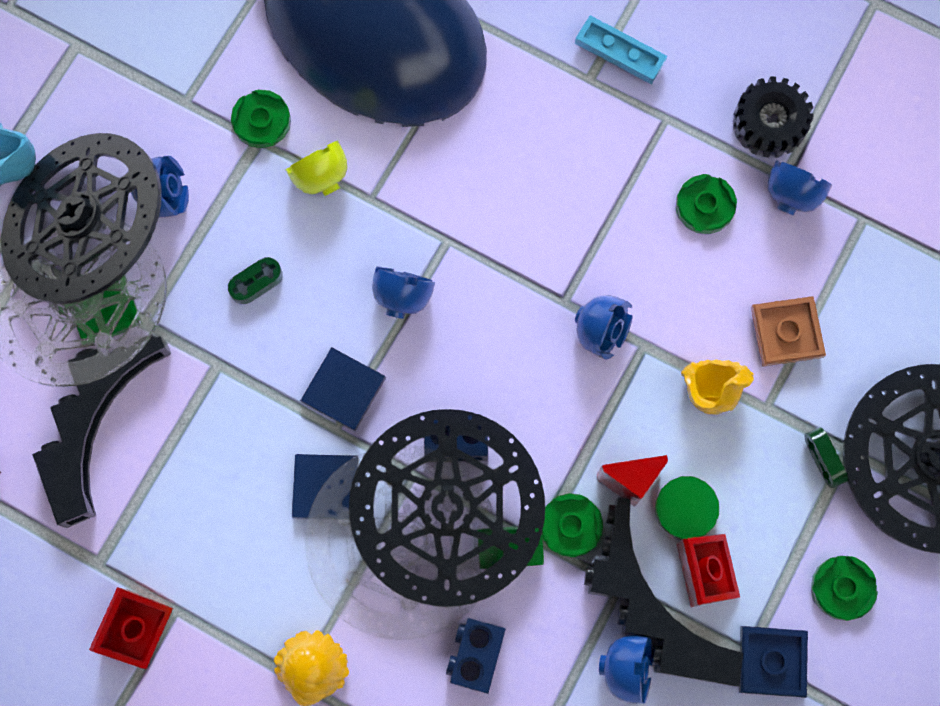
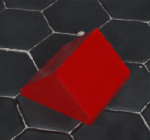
[597,455,668,507]
[676,534,740,607]
[89,587,173,670]

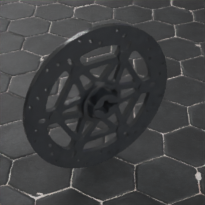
[1,133,162,304]
[843,364,940,554]
[349,409,546,607]

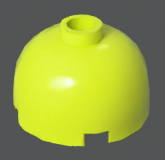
[285,140,348,196]

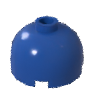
[131,156,189,217]
[768,160,833,216]
[372,266,435,319]
[575,295,633,360]
[599,635,653,704]

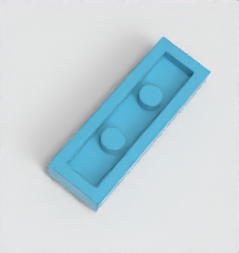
[575,15,667,85]

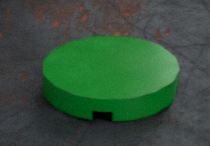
[231,89,291,148]
[675,174,737,234]
[655,476,719,540]
[542,493,604,558]
[811,555,878,621]

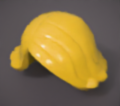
[681,359,754,415]
[273,630,349,706]

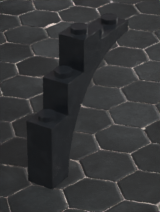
[32,336,171,528]
[584,497,743,687]

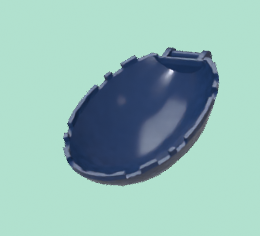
[264,0,487,127]

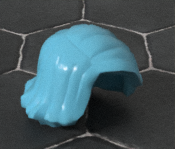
[0,123,36,186]

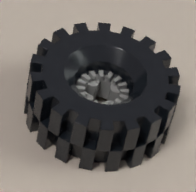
[732,76,814,158]

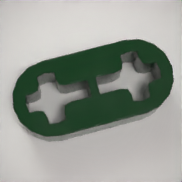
[228,257,283,304]
[804,427,848,488]

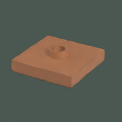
[751,296,826,367]

